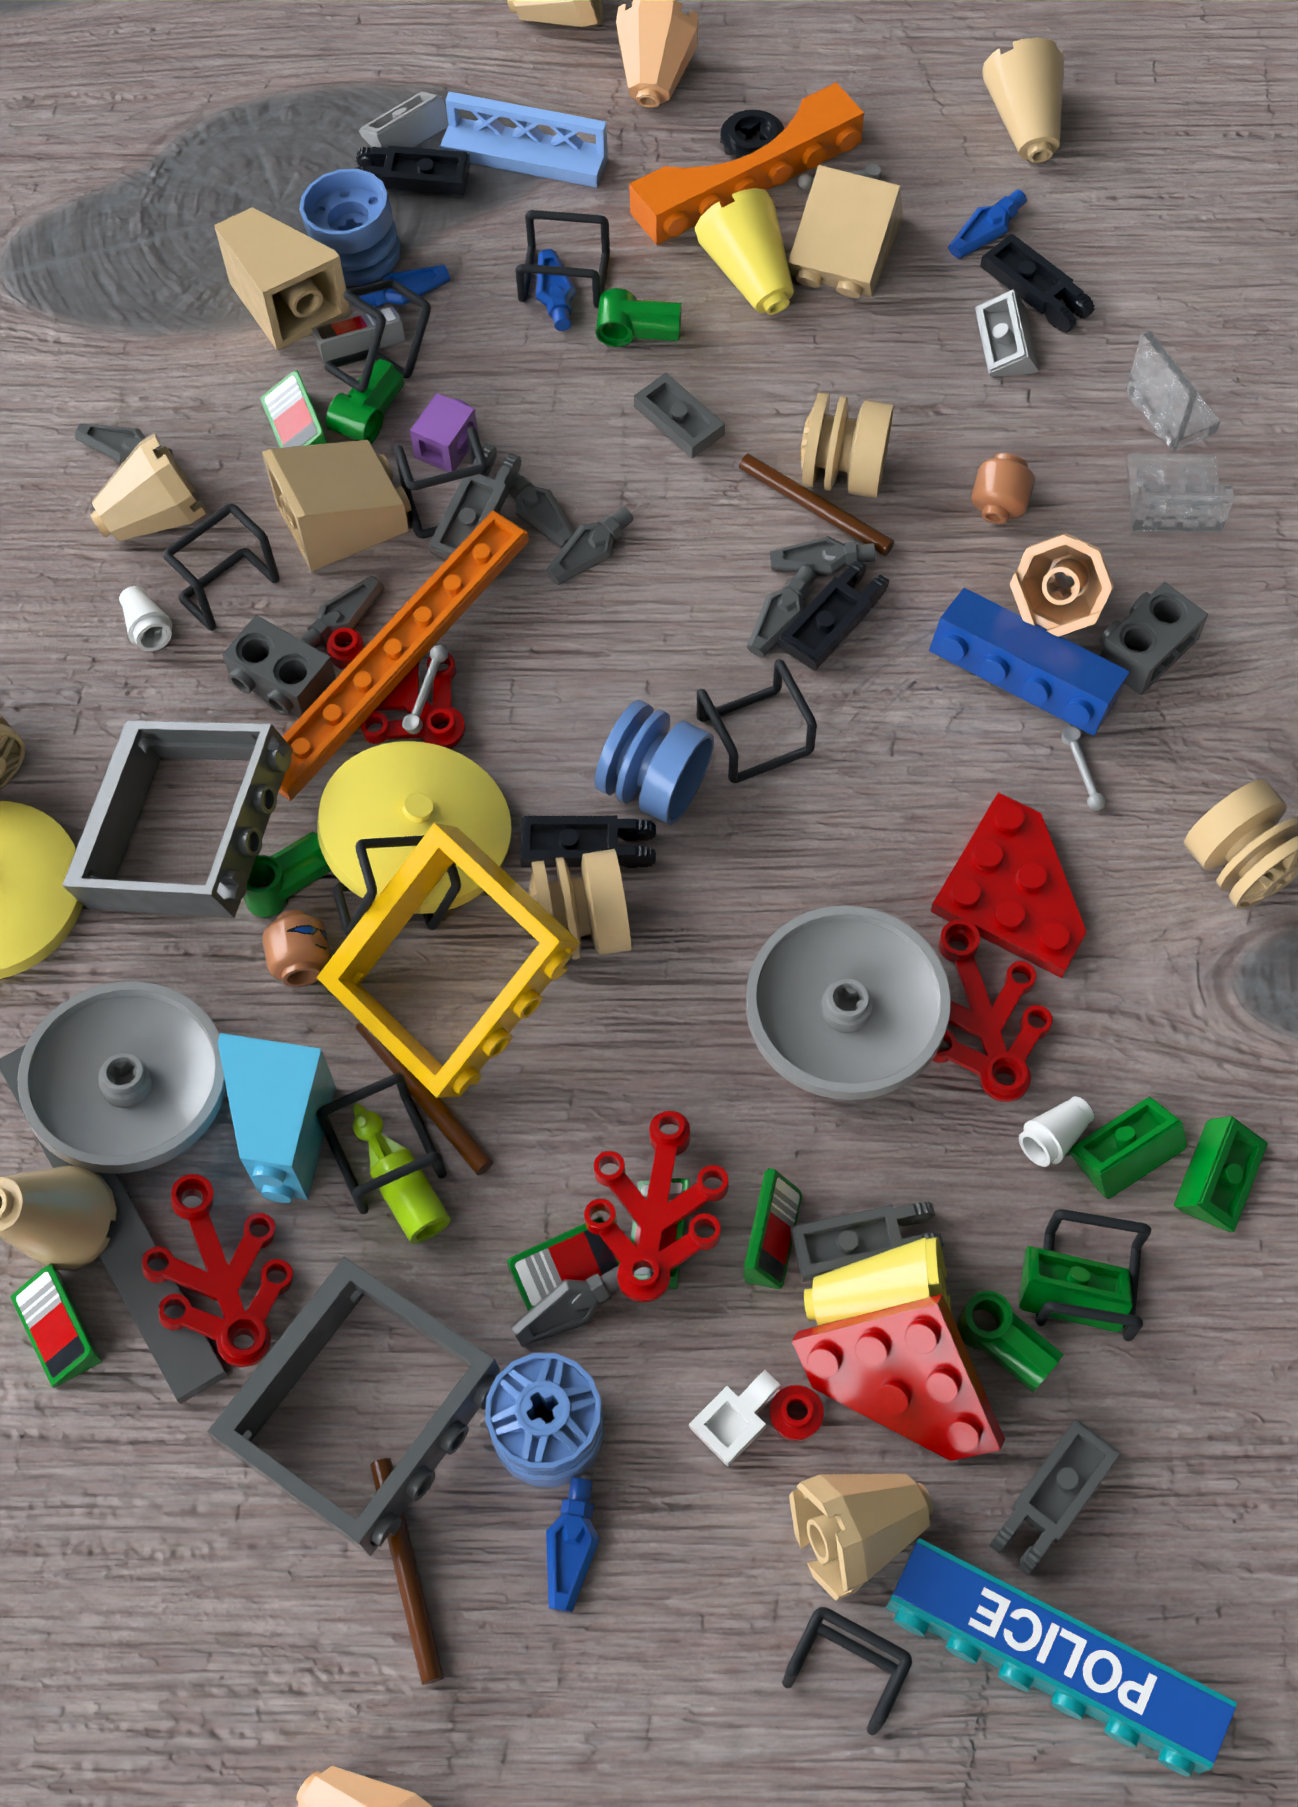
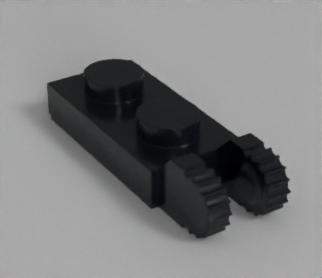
[355,146,470,195]
[980,234,1095,333]
[778,560,889,671]
[520,815,656,868]

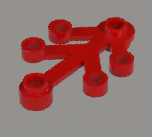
[327,628,465,749]
[932,919,1053,1102]
[584,1111,729,1303]
[142,1174,293,1367]

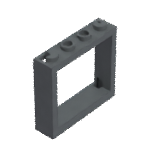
[62,720,293,918]
[207,1257,501,1556]

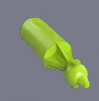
[353,1103,451,1244]

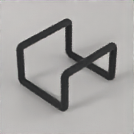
[515,210,610,308]
[324,279,431,392]
[394,427,488,539]
[163,504,280,631]
[696,659,817,783]
[333,835,461,936]
[316,1073,447,1214]
[1035,1209,1151,1342]
[782,1607,912,1735]

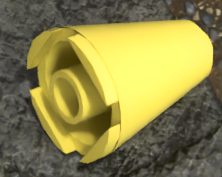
[695,188,794,315]
[804,1237,952,1326]

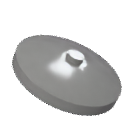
[746,905,951,1100]
[17,981,226,1174]

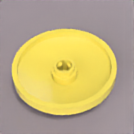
[317,741,512,914]
[0,801,83,979]

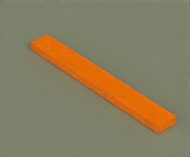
[278,510,529,801]

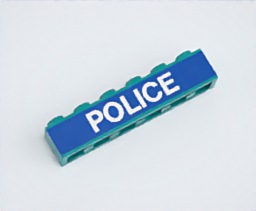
[886,1538,1237,1777]

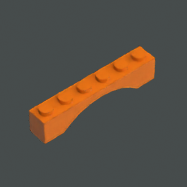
[629,82,864,245]

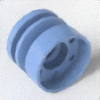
[299,169,401,286]
[594,700,714,825]
[485,1353,604,1487]

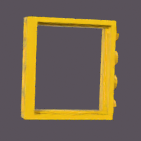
[316,823,581,1098]

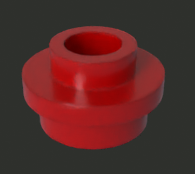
[769,1385,824,1441]

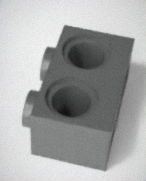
[1100,582,1208,695]
[222,615,336,718]

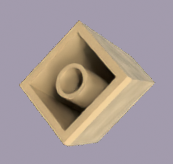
[788,165,903,298]
[214,207,351,350]
[262,440,411,572]

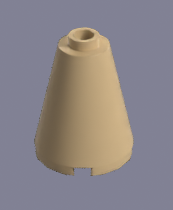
[982,37,1065,163]
[0,1165,117,1270]

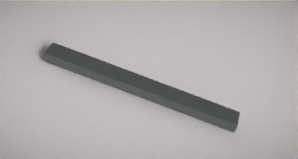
[0,1045,228,1404]

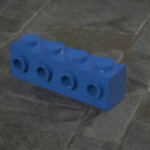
[929,588,1130,736]

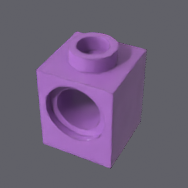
[410,393,478,472]

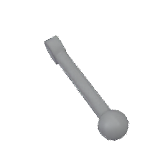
[798,163,882,190]
[402,645,448,734]
[1061,725,1106,811]

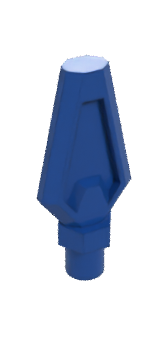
[948,189,1027,258]
[536,249,577,331]
[358,265,450,310]
[546,1478,600,1613]

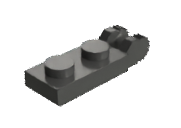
[428,443,522,560]
[790,1202,944,1282]
[989,1419,1121,1576]

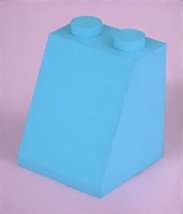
[217,1033,336,1203]

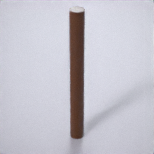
[739,453,894,556]
[356,1022,493,1175]
[370,1458,444,1685]

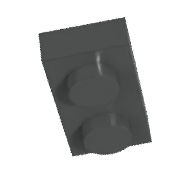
[634,373,725,459]

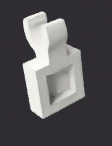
[689,1370,781,1467]

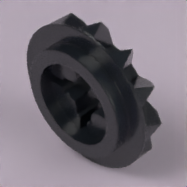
[720,110,785,159]

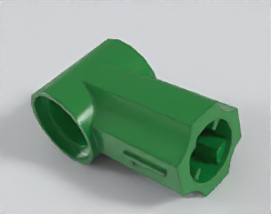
[595,288,682,347]
[326,358,405,444]
[243,831,331,917]
[957,1291,1064,1392]

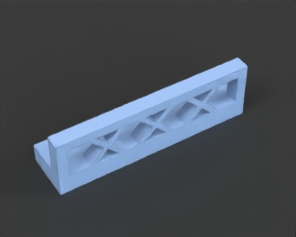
[440,92,608,188]

